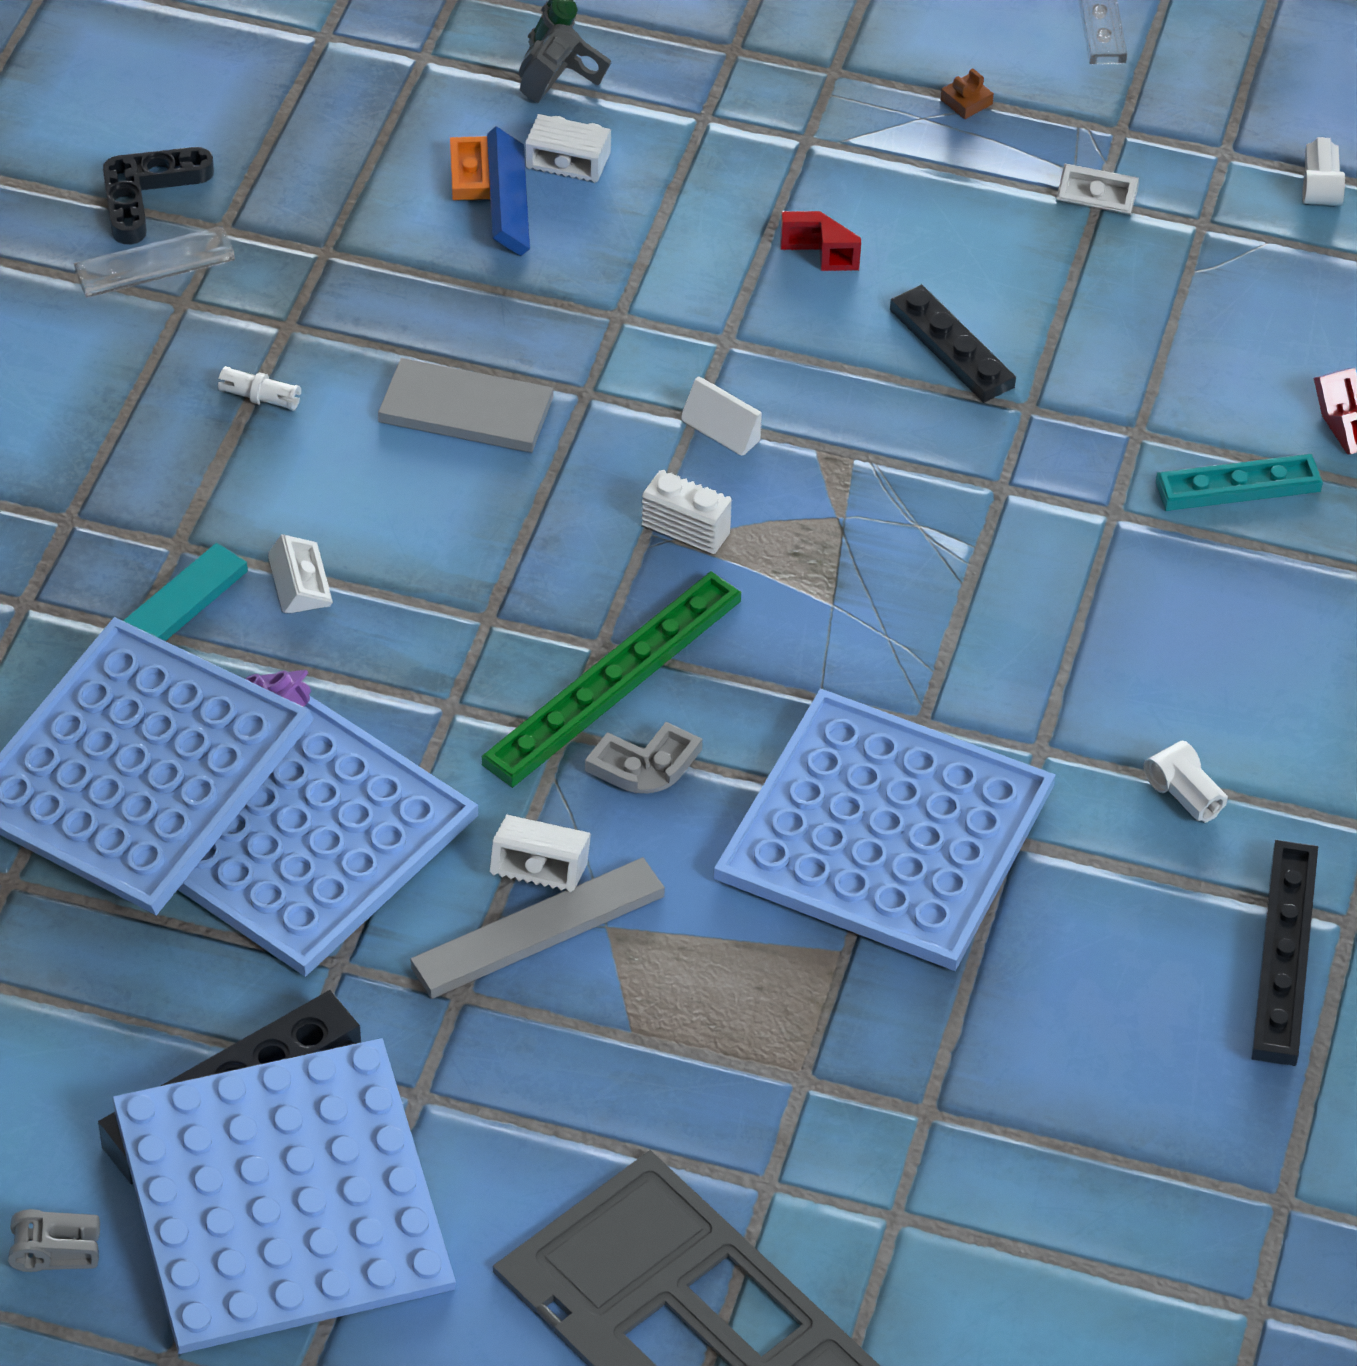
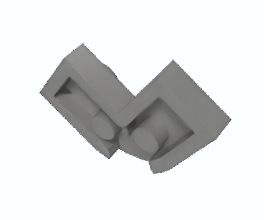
[585,722,703,793]

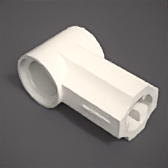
[1302,137,1345,206]
[1144,740,1228,823]

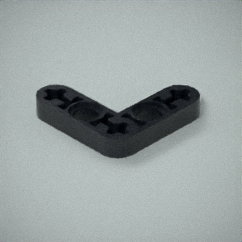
[103,147,214,245]

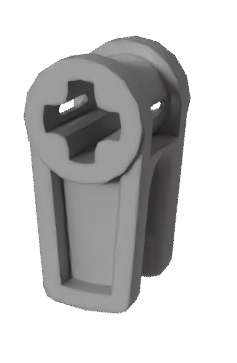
[8,1209,100,1272]

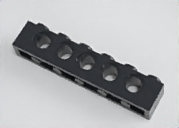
[98,990,361,1185]

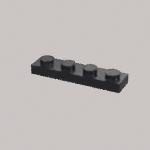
[890,284,1016,403]

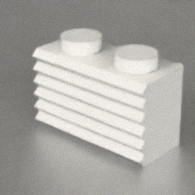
[526,114,611,183]
[641,470,732,554]
[490,814,591,893]

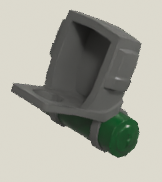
[519,0,611,103]

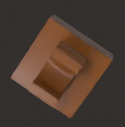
[940,68,994,119]

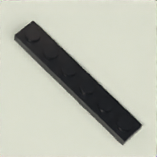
[1251,840,1318,1066]

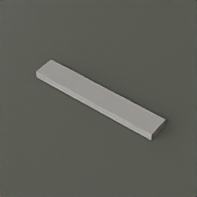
[410,857,665,999]

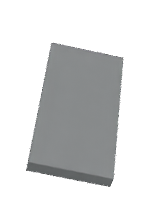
[378,358,553,453]

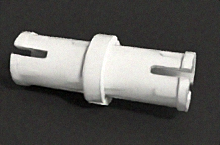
[218,366,301,411]

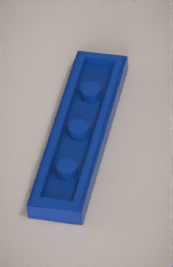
[487,126,530,256]

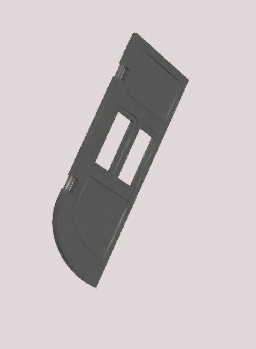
[493,1150,880,1366]

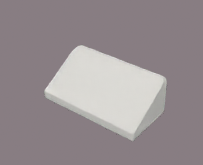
[1056,163,1139,215]
[681,376,762,455]
[268,534,333,613]

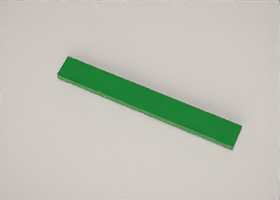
[481,571,741,788]

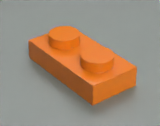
[450,136,491,200]

